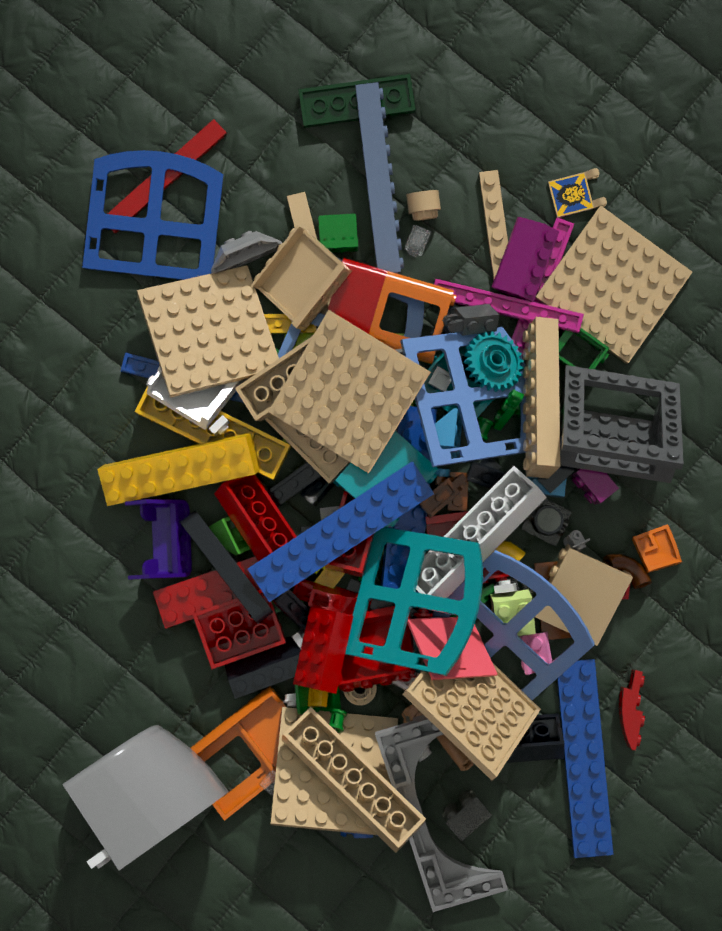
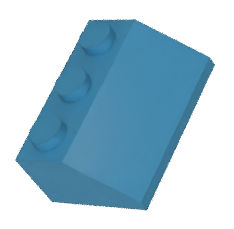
[435,408,462,459]

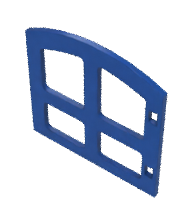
[82,150,223,280]

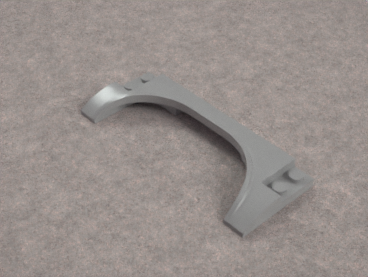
[375,715,508,912]

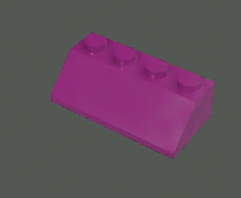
[491,217,559,302]

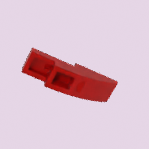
[293,579,372,615]
[619,669,645,750]

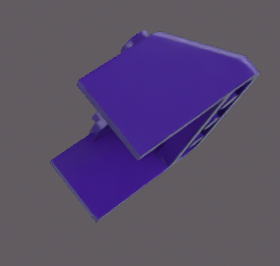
[125,499,192,580]

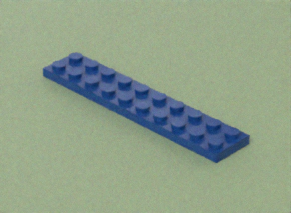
[381,406,437,593]
[247,461,434,602]
[557,659,613,858]

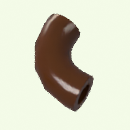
[602,554,652,589]

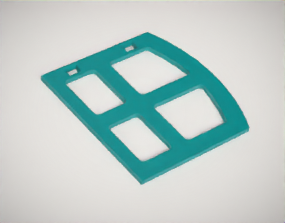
[345,527,483,676]

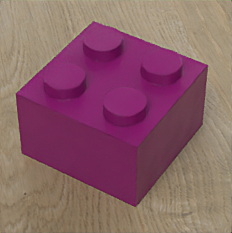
[571,469,619,505]

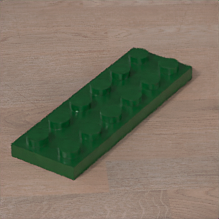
[298,74,416,128]

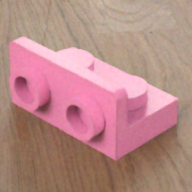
[519,632,552,675]

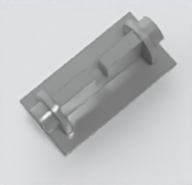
[563,530,590,552]

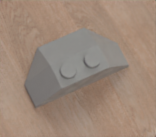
[211,231,282,275]

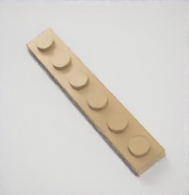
[479,170,508,281]

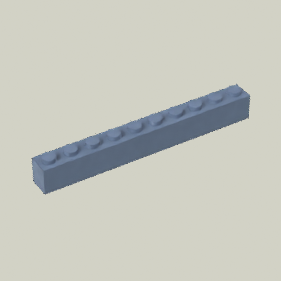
[355,82,404,274]

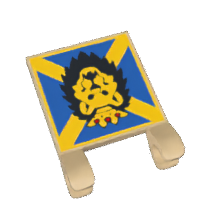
[548,168,607,218]

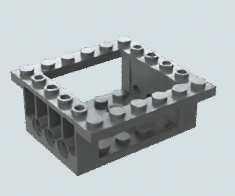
[559,365,684,483]

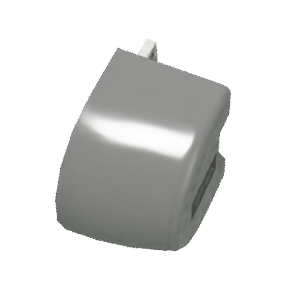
[63,725,229,870]

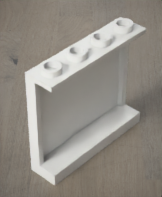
[146,366,245,430]

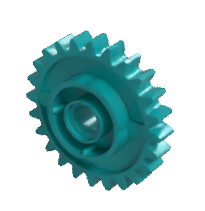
[464,331,524,392]

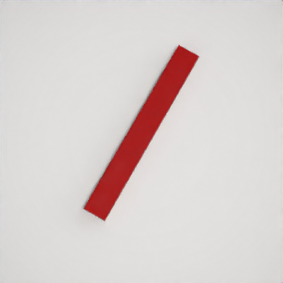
[107,119,227,234]

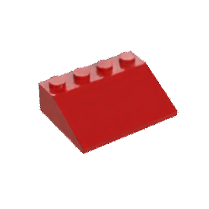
[192,590,287,669]

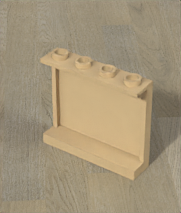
[251,225,352,331]
[535,544,633,646]

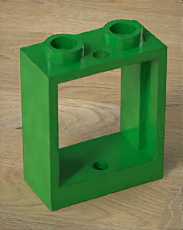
[559,328,609,370]

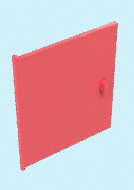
[407,617,498,680]

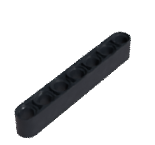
[180,510,273,624]

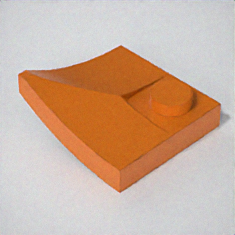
[632,524,682,573]

